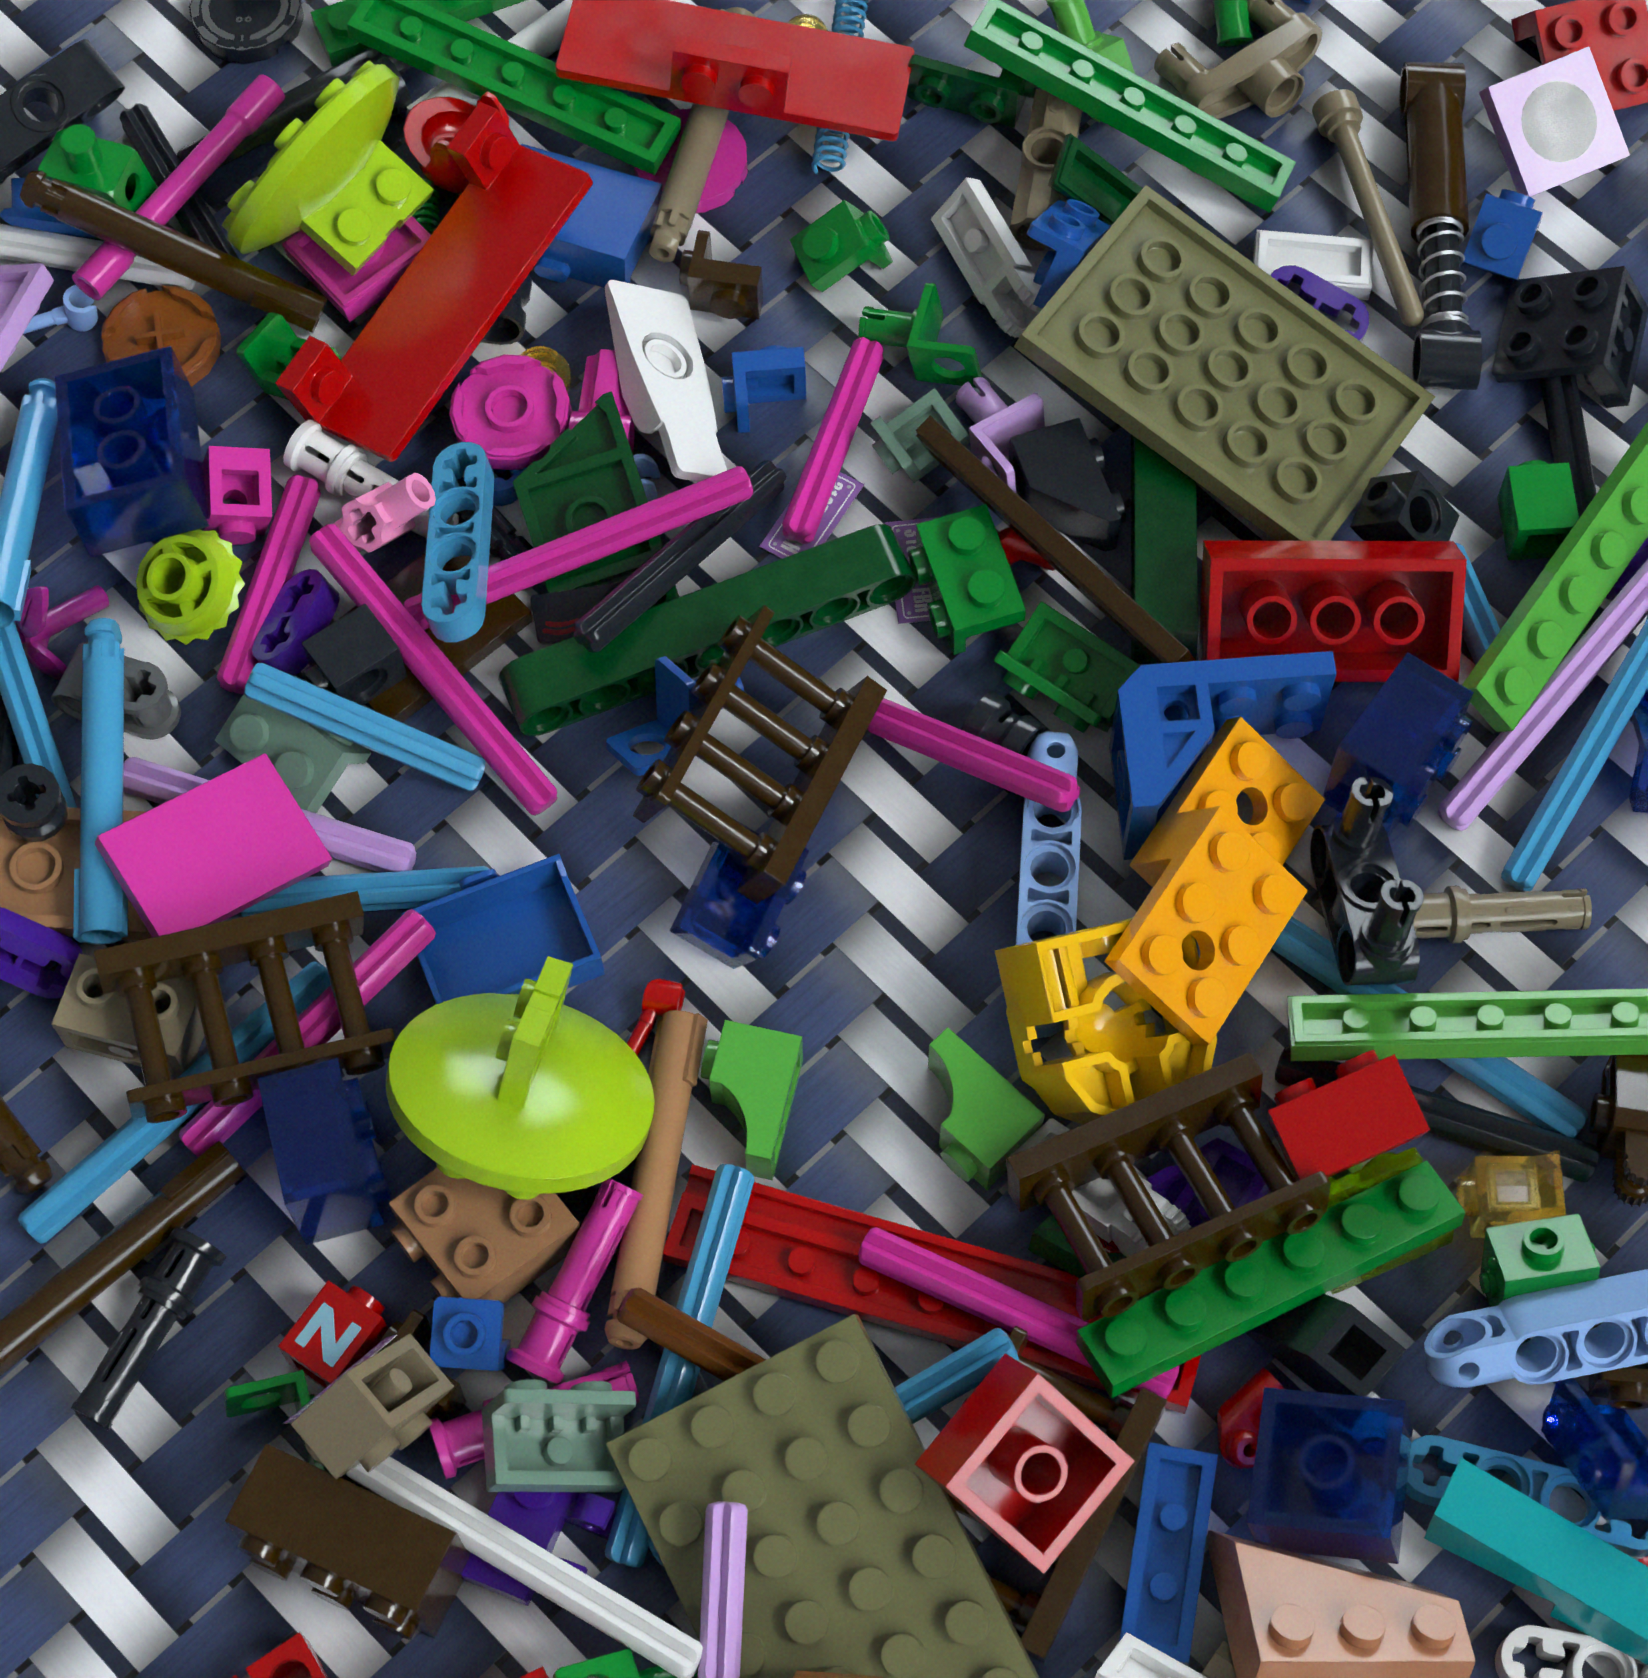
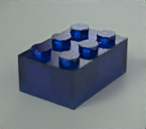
[55,346,209,557]

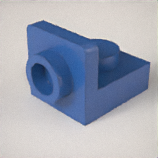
[430,1296,511,1371]

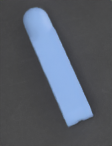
[1015,732,1082,1038]
[1424,1269,1648,1388]

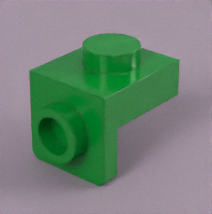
[789,199,893,292]
[236,312,342,400]

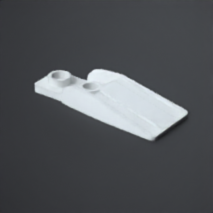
[605,280,727,482]

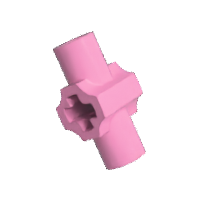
[333,473,436,553]

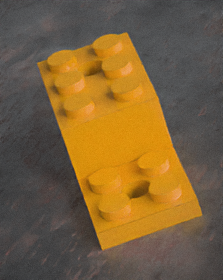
[1104,716,1325,1046]

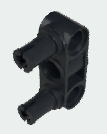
[0,39,125,185]
[1310,777,1424,986]

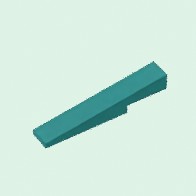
[1424,1458,1648,1665]

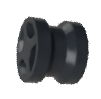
[0,763,68,842]

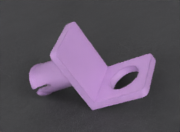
[956,377,1045,493]

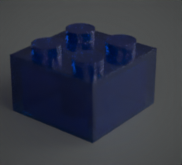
[1323,652,1474,837]
[258,1058,391,1245]
[1247,1387,1413,1564]

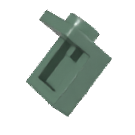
[871,388,970,483]

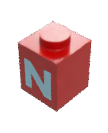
[278,1280,388,1389]

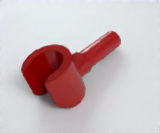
[627,978,685,1056]

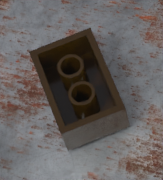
[225,1443,469,1640]

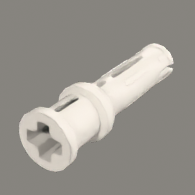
[283,420,459,539]

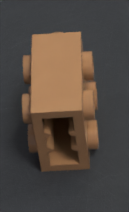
[389,1167,580,1303]

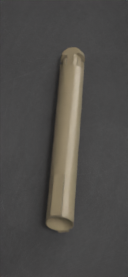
[649,7,755,262]

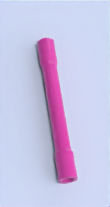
[72,74,285,300]

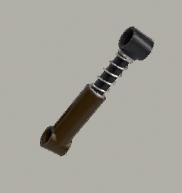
[1399,62,1482,390]

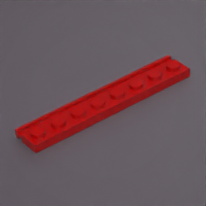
[663,1164,1201,1414]

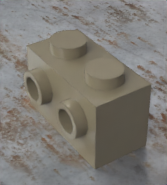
[51,953,204,1077]
[291,1334,454,1479]

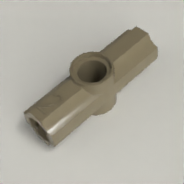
[1009,89,1083,251]

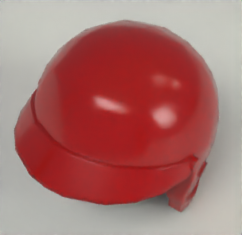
[404,92,509,194]

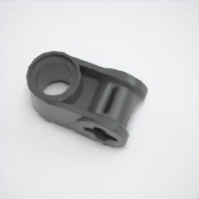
[51,642,181,740]

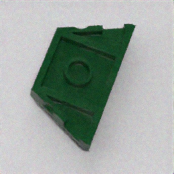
[513,391,679,608]

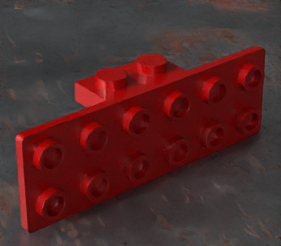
[556,0,914,141]

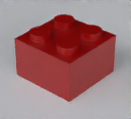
[1267,1050,1430,1181]
[914,1354,1135,1574]

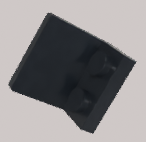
[1492,266,1648,408]

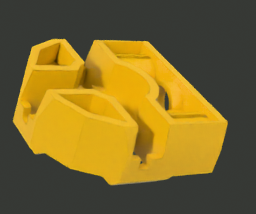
[994,918,1217,1125]

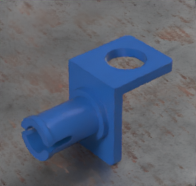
[606,656,744,776]

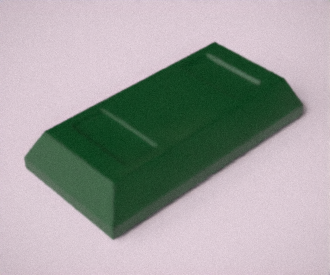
[1048,133,1143,226]

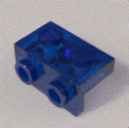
[669,818,809,969]
[1541,1378,1648,1520]

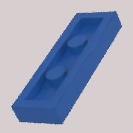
[1118,1442,1218,1666]

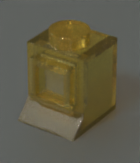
[1457,1150,1566,1238]

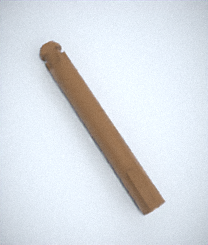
[605,1010,708,1350]

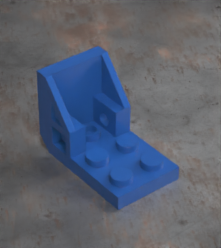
[1109,651,1337,860]

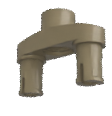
[1154,0,1322,119]

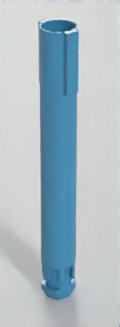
[0,378,59,628]
[73,618,128,944]

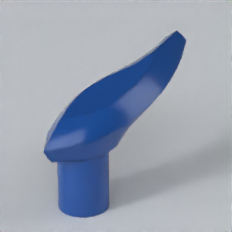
[0,178,95,238]

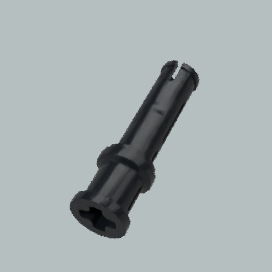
[71,1226,227,1430]

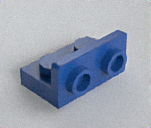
[1027,199,1111,309]

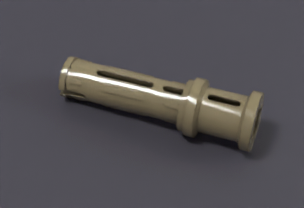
[1413,885,1592,944]

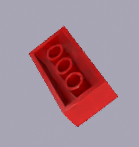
[1199,540,1467,682]

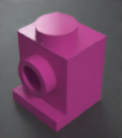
[200,446,272,545]

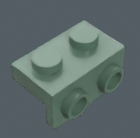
[215,694,371,813]
[482,1380,636,1493]

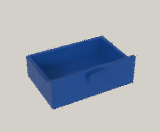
[521,144,663,288]
[401,854,605,1005]

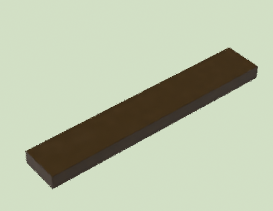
[915,415,1195,664]

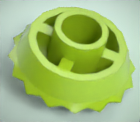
[136,526,245,645]

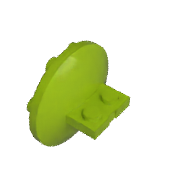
[222,60,434,276]
[385,956,655,1200]

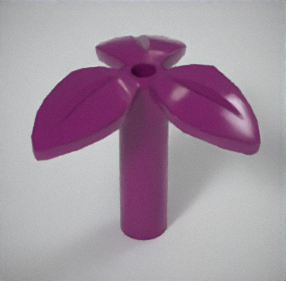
[14,585,109,681]

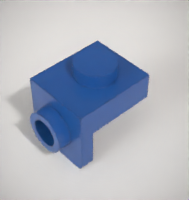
[1462,189,1543,281]
[722,345,806,433]

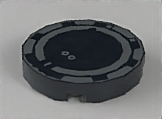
[189,0,304,64]

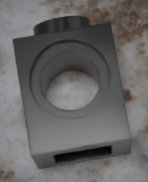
[1350,471,1460,541]
[302,604,407,705]

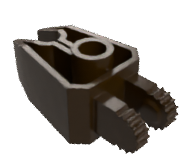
[1589,1055,1648,1207]

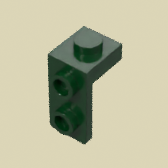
[907,55,1039,128]

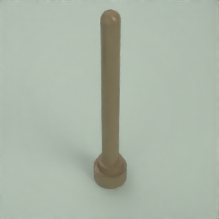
[1312,89,1424,327]

